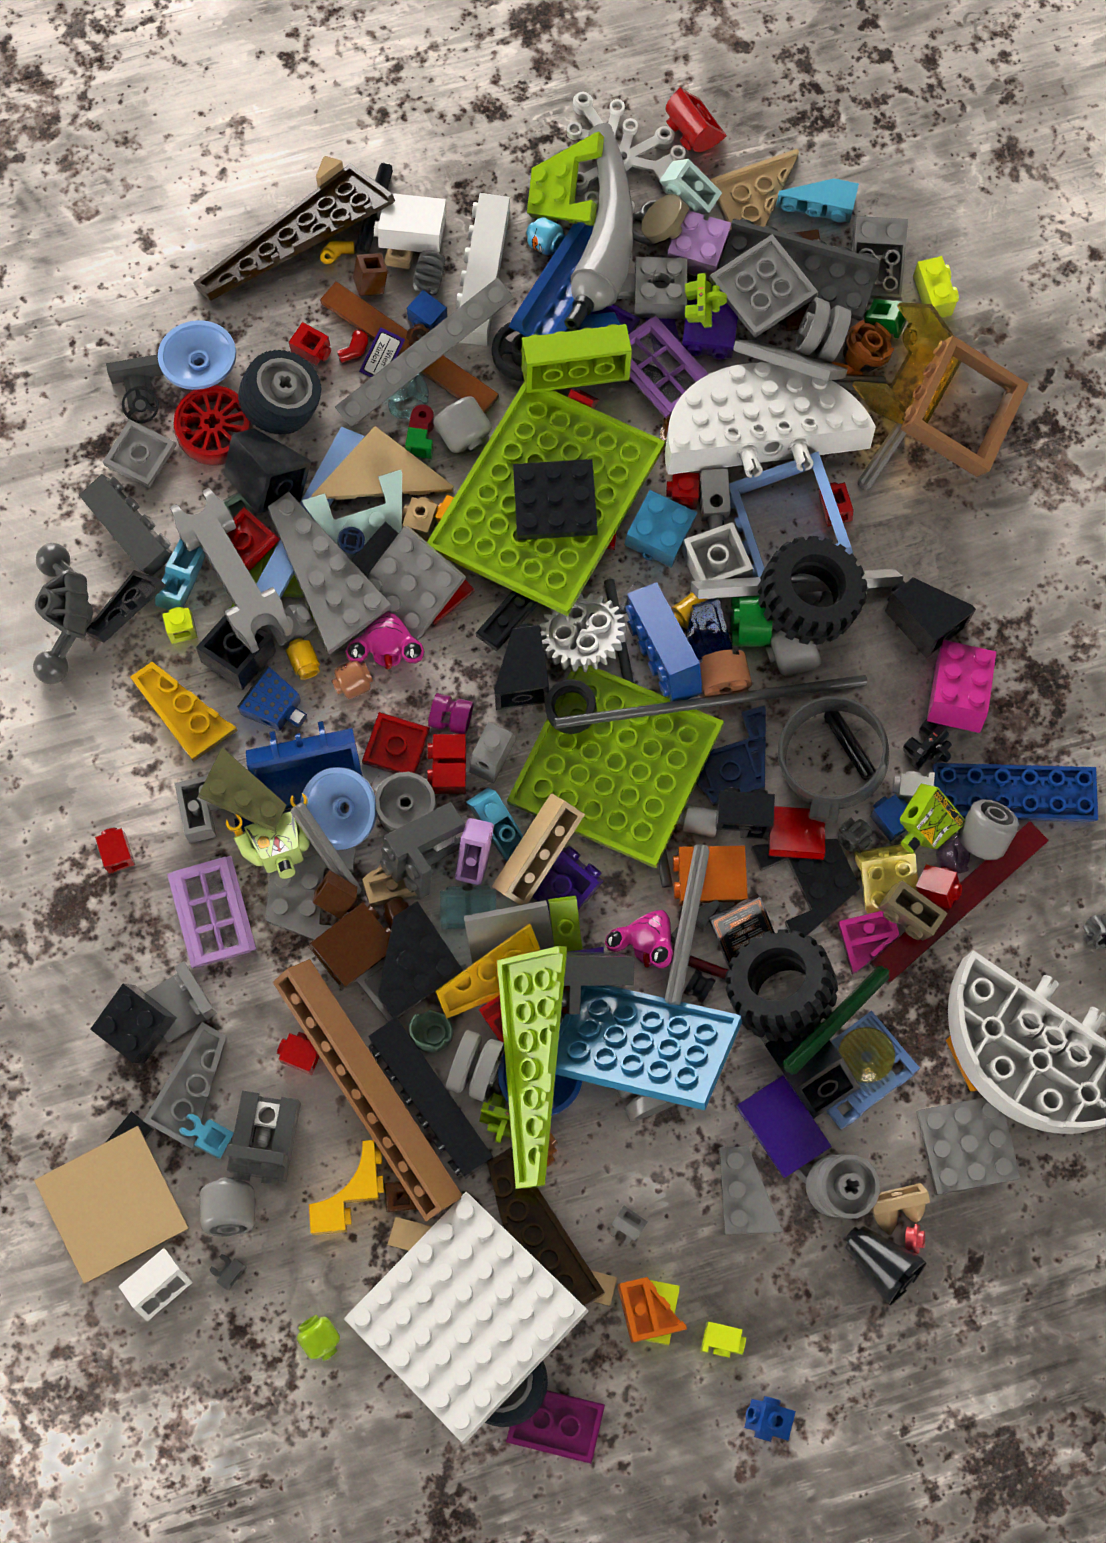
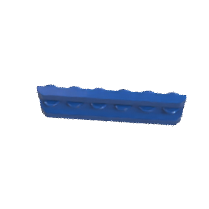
[509,222,594,337]
[933,763,1098,822]

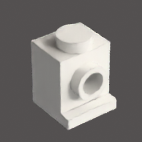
[892,771,935,803]

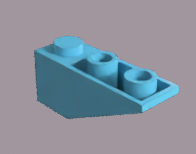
[776,178,859,223]
[466,787,523,863]

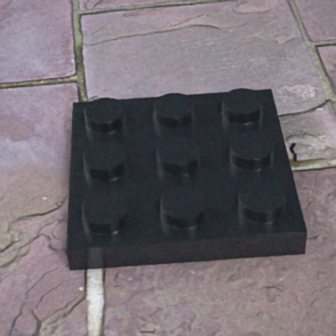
[513,459,598,540]

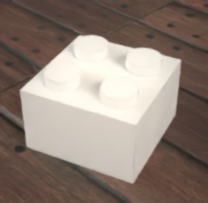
[682,522,753,581]

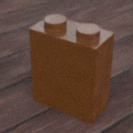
[308,902,391,991]

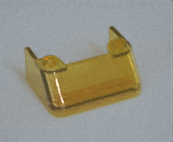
[852,302,961,425]

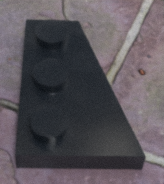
[86,570,166,643]

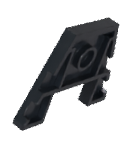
[751,839,860,937]

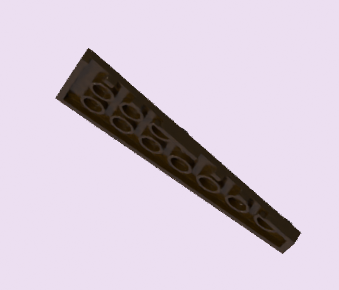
[193,163,395,301]

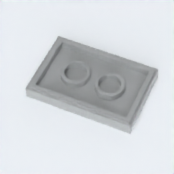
[464,900,554,964]

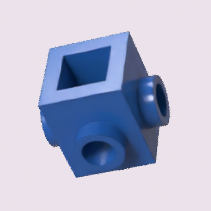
[744,1396,796,1442]

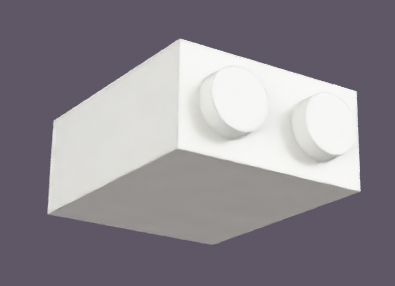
[374,194,446,254]

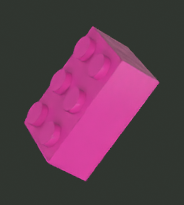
[927,640,996,733]

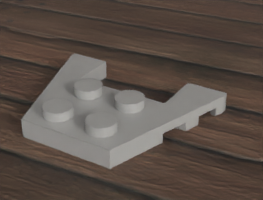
[266,847,356,940]

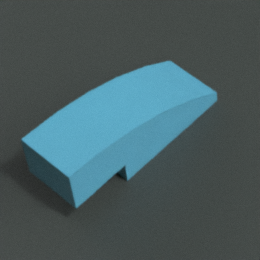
[155,539,205,610]

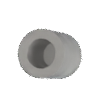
[678,805,717,838]

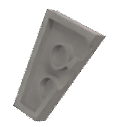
[719,1146,783,1235]

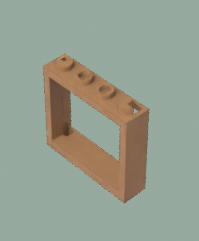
[901,335,1029,477]

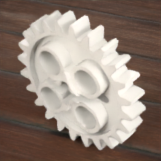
[540,593,627,672]

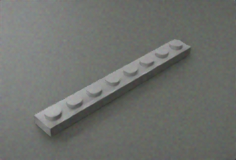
[335,277,514,428]

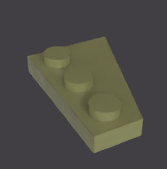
[198,747,286,831]

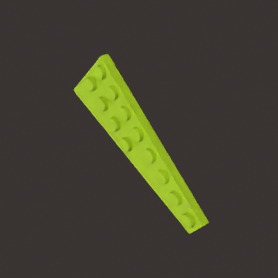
[497,946,567,1189]

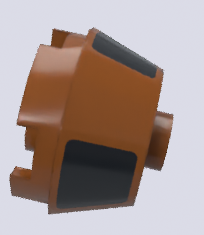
[843,320,894,373]

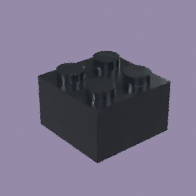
[196,615,276,690]
[90,983,177,1064]

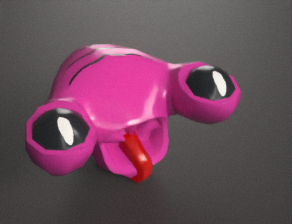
[346,612,425,670]
[605,910,674,968]

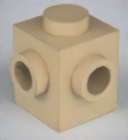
[402,497,437,542]

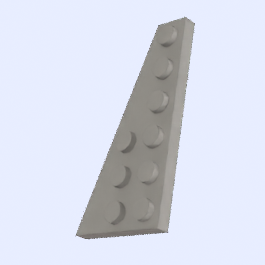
[268,492,391,656]

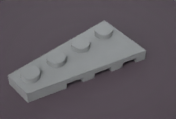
[143,1022,226,1149]

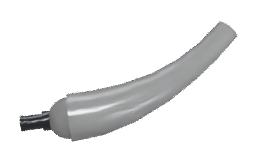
[564,123,633,331]

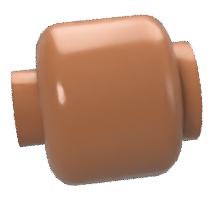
[331,661,373,699]

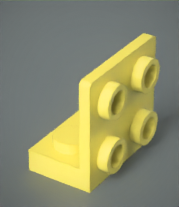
[854,844,918,913]

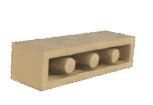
[492,793,585,905]

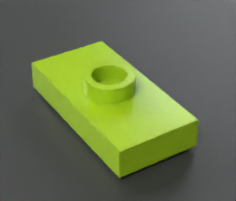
[548,895,583,952]

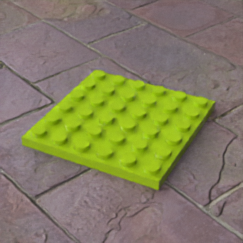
[507,665,724,868]

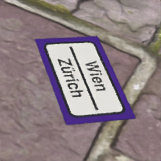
[359,327,405,377]

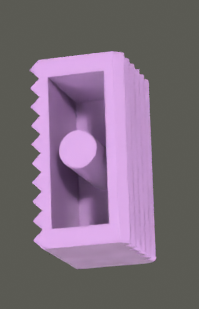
[455,818,494,885]

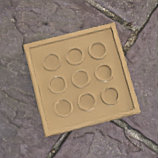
[34,1126,189,1284]

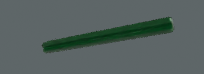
[783,965,890,1075]

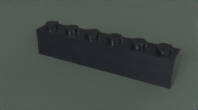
[368,1017,493,1179]

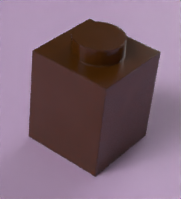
[353,253,388,296]
[313,870,359,919]

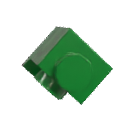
[864,299,907,338]

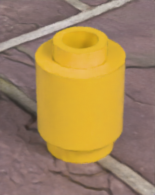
[671,593,711,629]
[286,638,320,680]

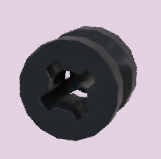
[683,969,716,1004]

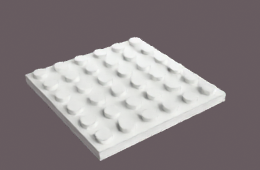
[344,1192,589,1444]

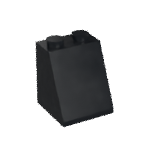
[223,428,311,514]
[885,577,976,658]
[494,623,549,710]
[764,1028,861,1119]

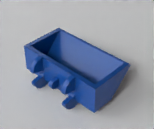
[246,721,363,809]

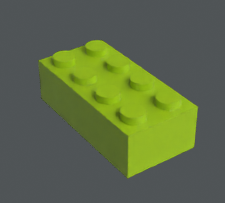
[522,324,632,393]

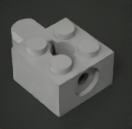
[617,257,687,319]

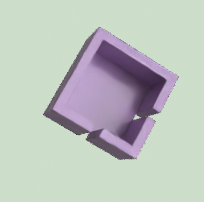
[667,211,731,280]

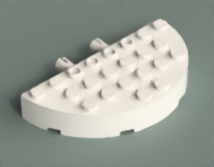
[665,362,876,478]
[948,950,1106,1134]

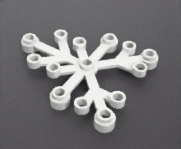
[567,92,700,213]

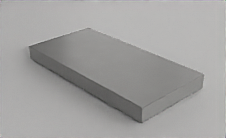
[733,339,848,381]

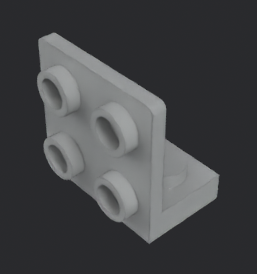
[146,961,217,1043]

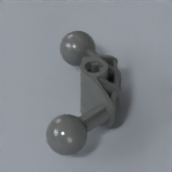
[33,543,93,684]

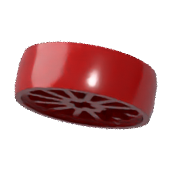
[173,385,253,465]

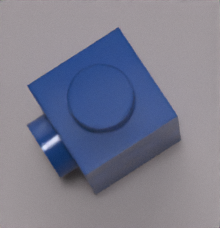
[407,290,448,330]
[870,794,908,842]

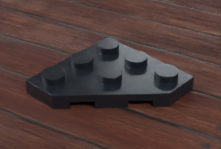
[377,901,463,1018]

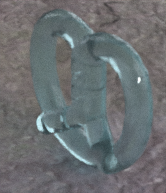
[387,375,429,419]

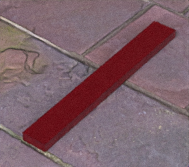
[870,821,1049,984]

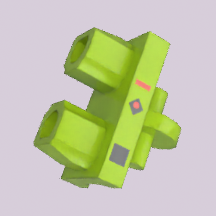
[685,273,727,328]
[479,1093,512,1144]

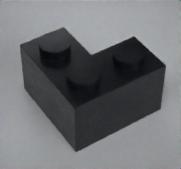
[716,787,775,840]

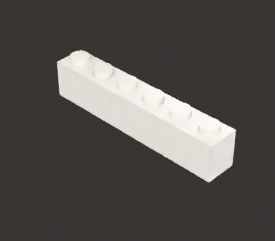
[456,193,510,346]

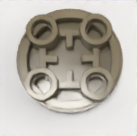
[641,194,689,243]

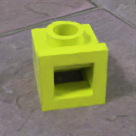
[163,607,198,644]
[700,1321,746,1358]

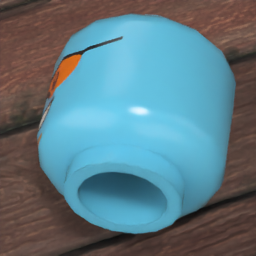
[526,217,565,256]

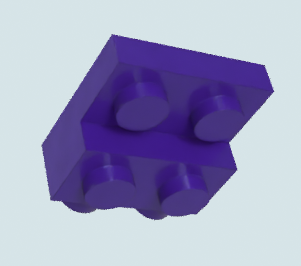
[532,845,604,912]

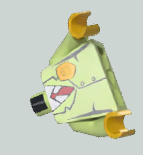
[226,793,310,879]

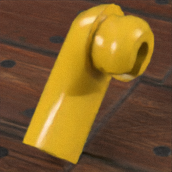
[320,241,355,264]

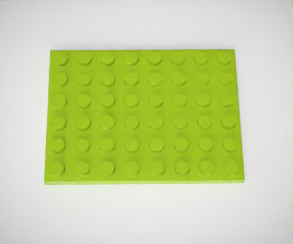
[427,382,665,616]

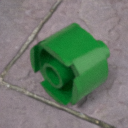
[729,595,772,647]

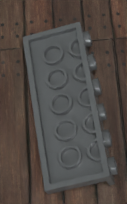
[717,219,880,321]

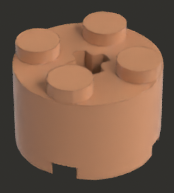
[699,650,752,698]

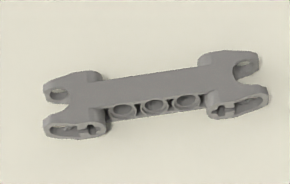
[170,488,292,653]

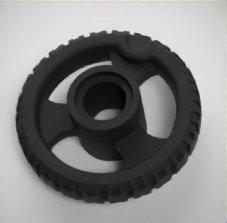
[491,322,526,382]

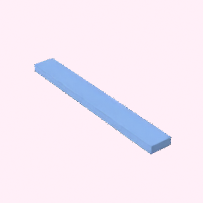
[256,427,365,599]

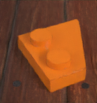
[617,1277,687,1343]

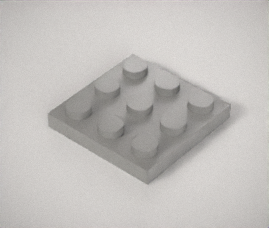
[709,234,818,338]
[367,526,467,639]
[916,1098,1021,1195]

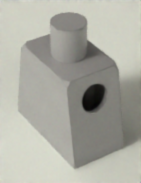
[469,722,516,784]

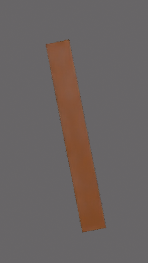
[320,281,499,414]

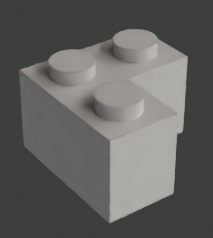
[174,776,222,843]

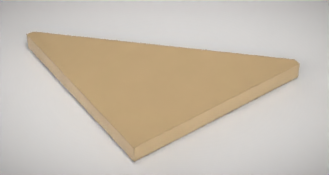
[709,149,799,233]
[311,426,454,500]

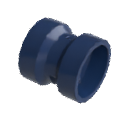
[337,527,365,554]

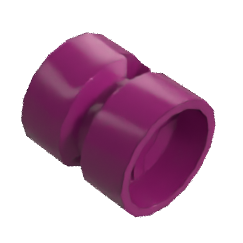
[428,693,474,734]

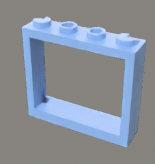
[729,451,854,577]

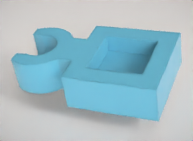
[179,1114,234,1159]

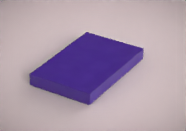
[736,1075,832,1178]

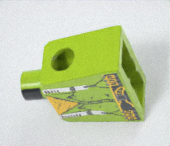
[900,783,966,853]

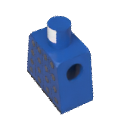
[237,666,307,731]

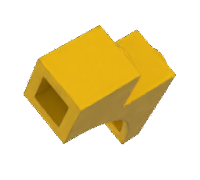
[309,1140,384,1235]

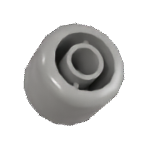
[433,396,492,453]
[766,628,821,676]
[958,799,1019,860]
[200,1177,255,1237]

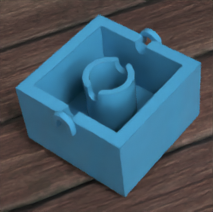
[624,490,697,568]

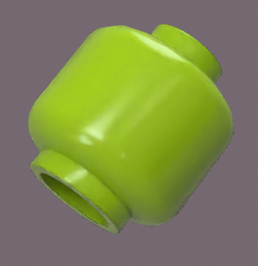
[297,1315,340,1361]

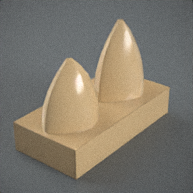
[871,1183,930,1235]

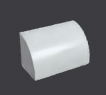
[119,1248,193,1321]

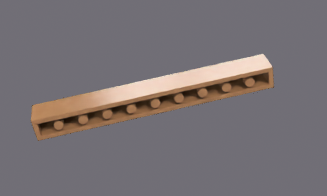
[273,959,462,1221]

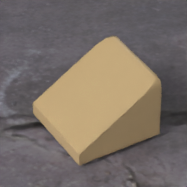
[316,156,343,187]

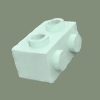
[659,159,722,214]

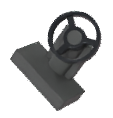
[106,354,163,423]

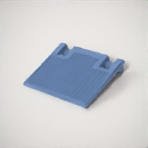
[826,1010,920,1129]

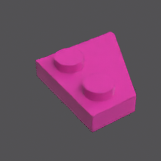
[837,911,900,974]

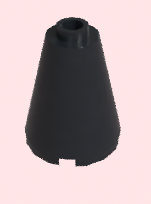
[845,1226,927,1306]

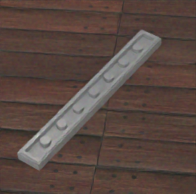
[691,569,903,599]

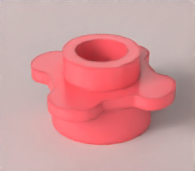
[905,1224,925,1254]

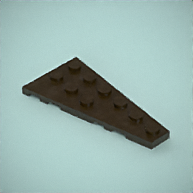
[487,1147,605,1307]

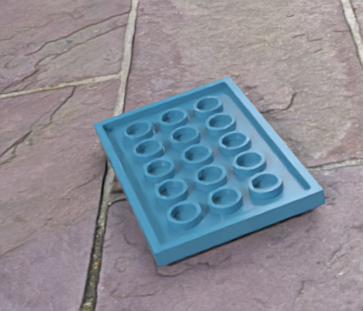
[555,985,742,1110]

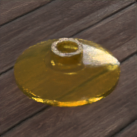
[838,1027,895,1083]

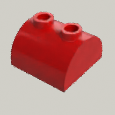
[665,87,727,152]

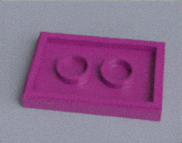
[506,1390,605,1464]

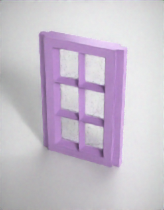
[167,856,257,968]

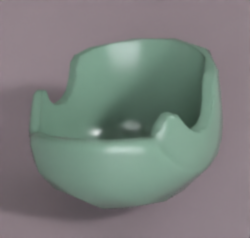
[409,1009,454,1053]

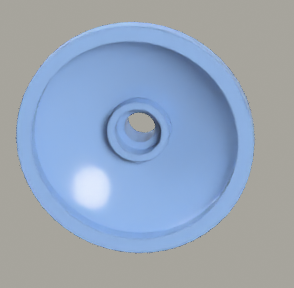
[158,320,236,390]
[300,767,377,850]

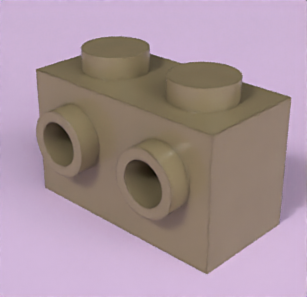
[878,880,948,941]

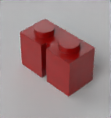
[427,734,466,794]

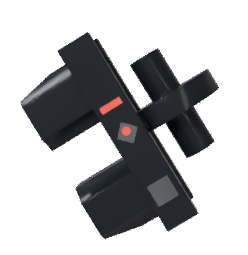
[903,719,952,771]

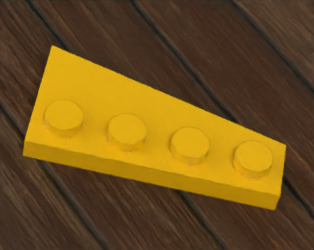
[130,662,238,762]
[435,923,540,1019]

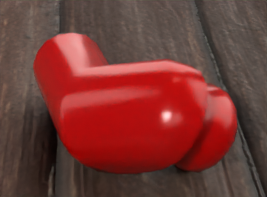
[337,330,368,363]

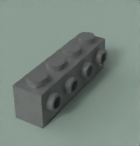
[79,474,173,576]

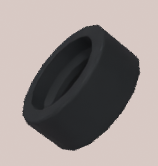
[544,679,597,734]

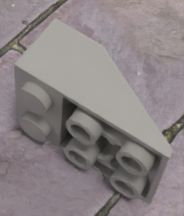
[851,216,908,297]

